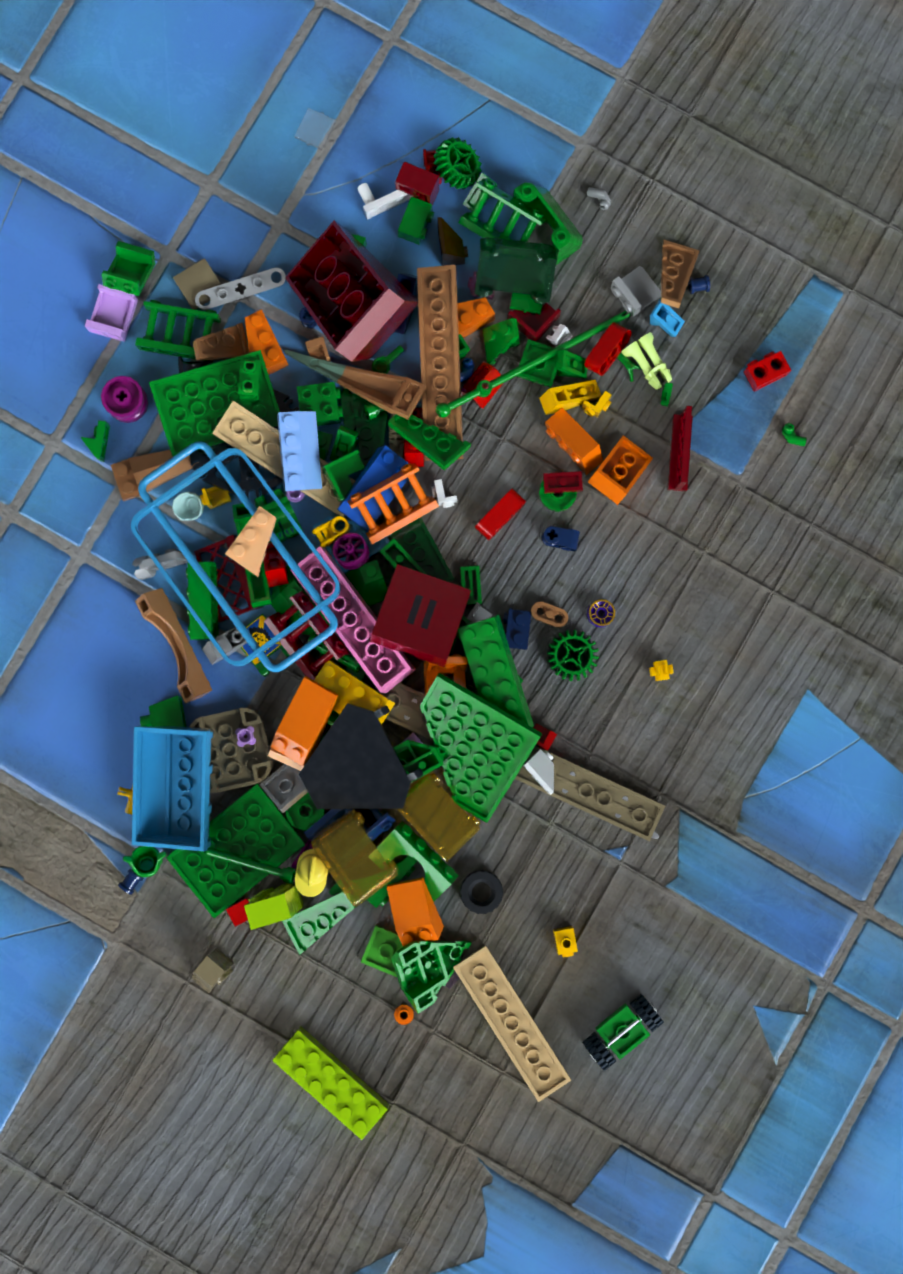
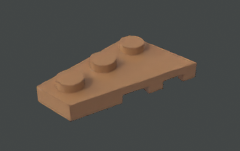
[193,323,249,360]

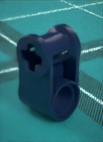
[542,526,580,551]

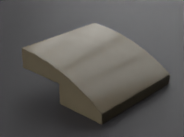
[173,258,221,310]

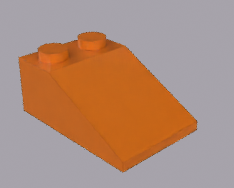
[588,435,653,505]
[387,877,444,946]

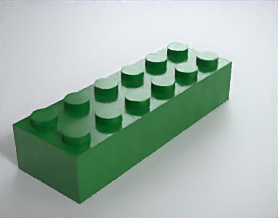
[458,615,534,728]

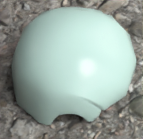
[172,492,204,521]

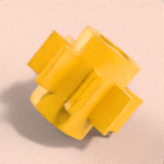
[649,660,674,681]

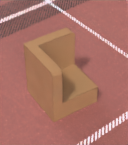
[305,336,331,362]

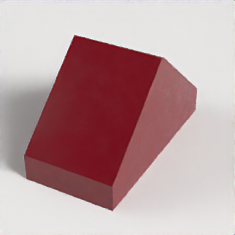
[285,220,418,362]

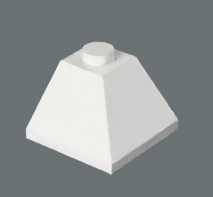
[523,749,554,795]

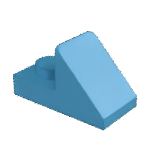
[650,299,685,337]

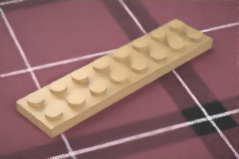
[212,401,355,517]
[453,945,571,1102]

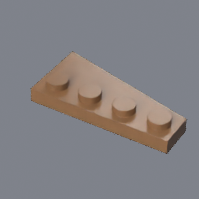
[661,240,700,308]

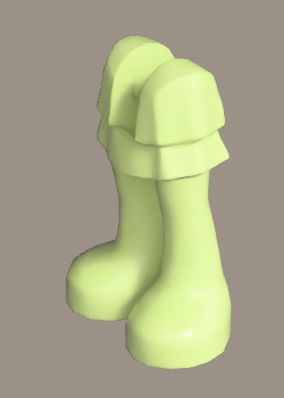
[621,332,672,390]

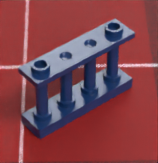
[304,809,396,872]

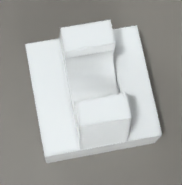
[546,324,572,347]

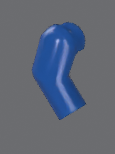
[460,358,475,382]

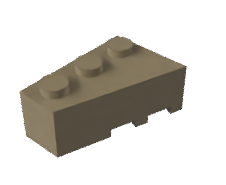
[192,948,234,993]

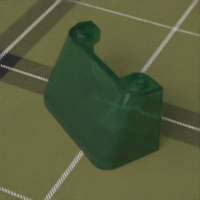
[474,237,557,304]

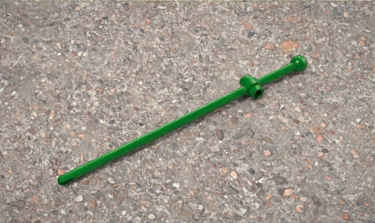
[436,311,630,418]

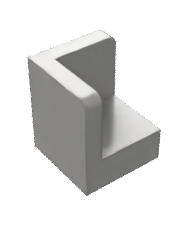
[467,603,493,623]

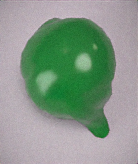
[123,846,167,878]

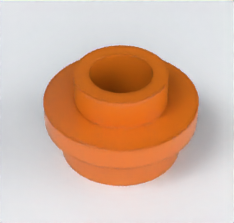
[394,1004,414,1025]

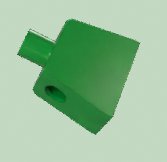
[140,696,187,727]

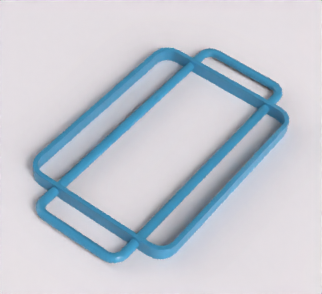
[131,441,340,672]

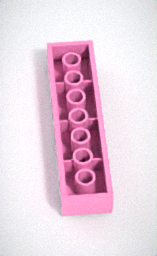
[290,546,416,693]

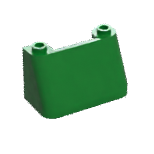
[513,183,583,265]

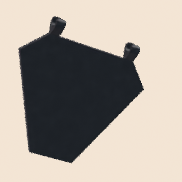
[299,703,423,809]

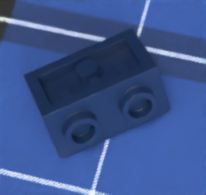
[503,608,531,650]

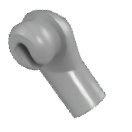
[587,187,611,210]

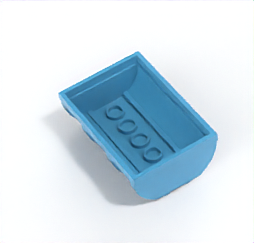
[132,726,213,851]

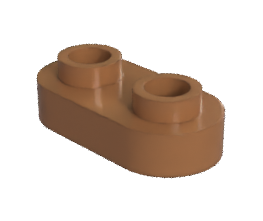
[531,601,568,628]

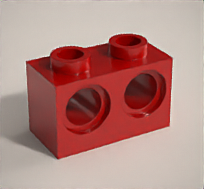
[744,351,792,392]
[263,542,288,587]

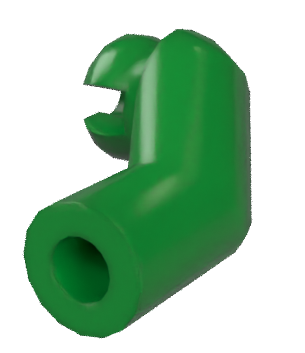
[782,423,807,447]

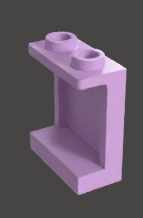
[85,284,138,342]

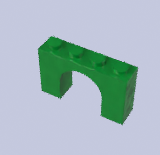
[368,821,459,902]

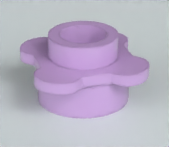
[235,726,256,747]

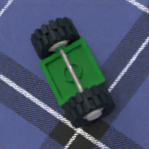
[582,993,664,1071]

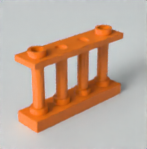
[348,463,439,544]

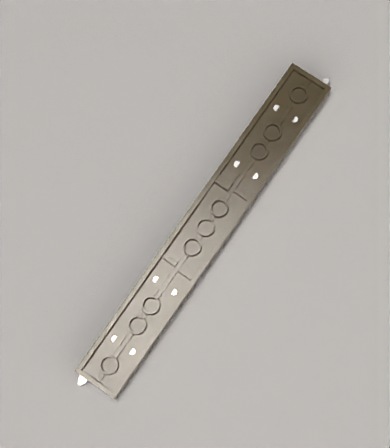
[377,683,665,841]

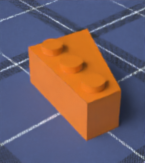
[457,297,495,338]
[245,309,289,375]
[545,408,603,475]

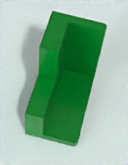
[322,450,365,502]

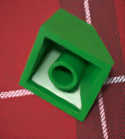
[345,560,388,606]

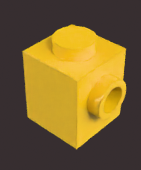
[553,926,578,957]

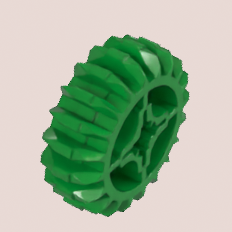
[434,137,482,190]
[547,630,599,681]

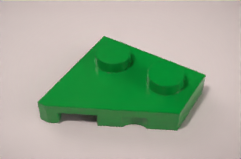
[482,318,519,365]

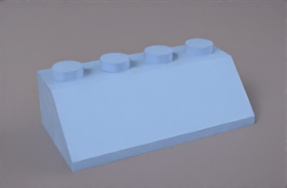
[277,411,322,492]

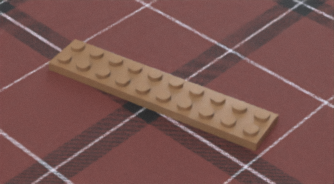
[417,265,463,461]

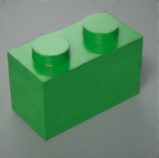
[398,196,435,245]

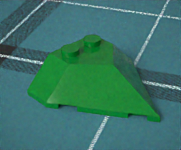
[391,941,472,1014]

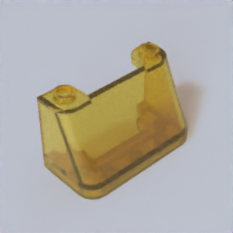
[397,772,481,862]
[311,809,399,907]

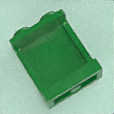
[102,241,155,296]

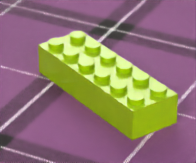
[244,883,304,930]
[272,1026,389,1140]

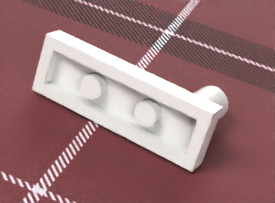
[357,183,413,220]

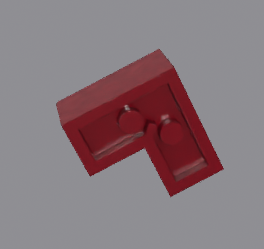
[395,162,439,206]
[507,303,561,342]

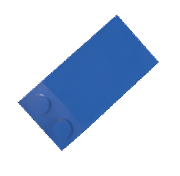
[337,445,409,532]

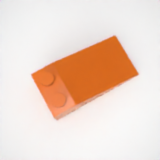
[270,676,338,766]

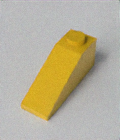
[539,380,602,415]

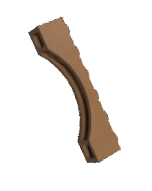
[135,588,212,704]

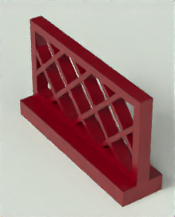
[667,406,693,492]
[194,535,264,623]

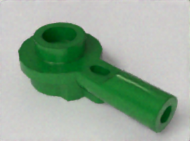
[372,345,404,374]

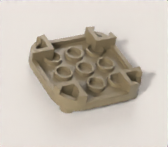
[190,708,272,793]

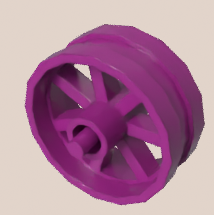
[333,532,370,570]

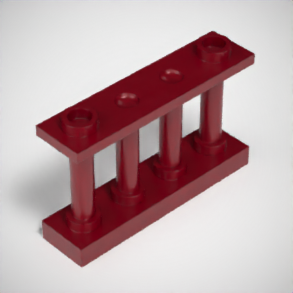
[264,591,349,680]

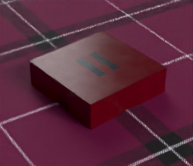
[370,564,471,667]

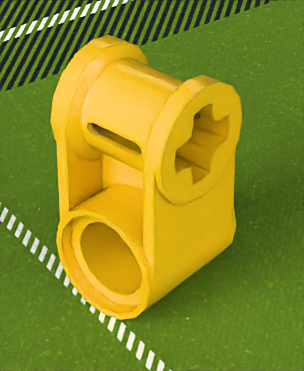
[312,516,350,548]

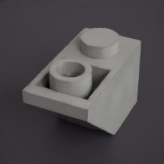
[202,627,247,665]

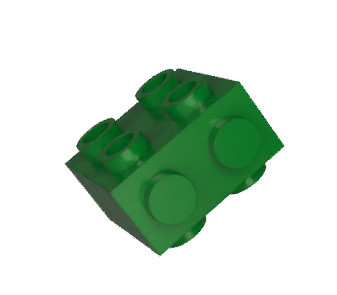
[297,382,343,426]

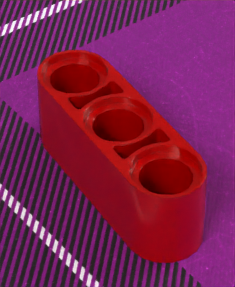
[584,322,632,376]
[475,488,526,541]

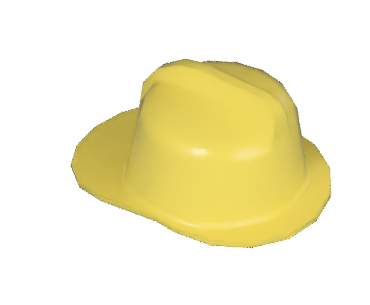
[295,849,328,897]

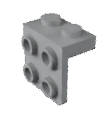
[611,266,661,317]

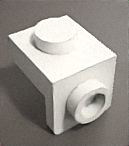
[431,479,457,508]

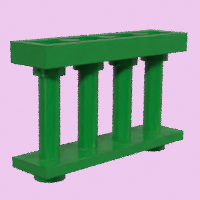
[458,179,547,262]
[135,300,221,363]

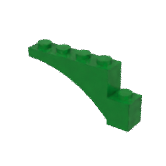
[232,503,272,608]
[328,856,417,908]

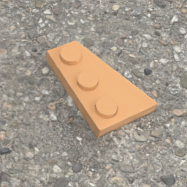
[225,506,277,577]

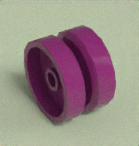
[101,376,148,423]

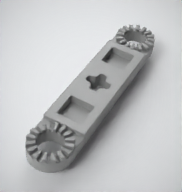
[195,268,286,310]

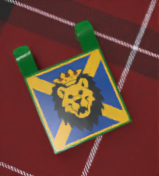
[241,613,290,677]

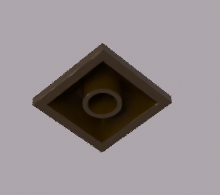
[437,217,468,266]

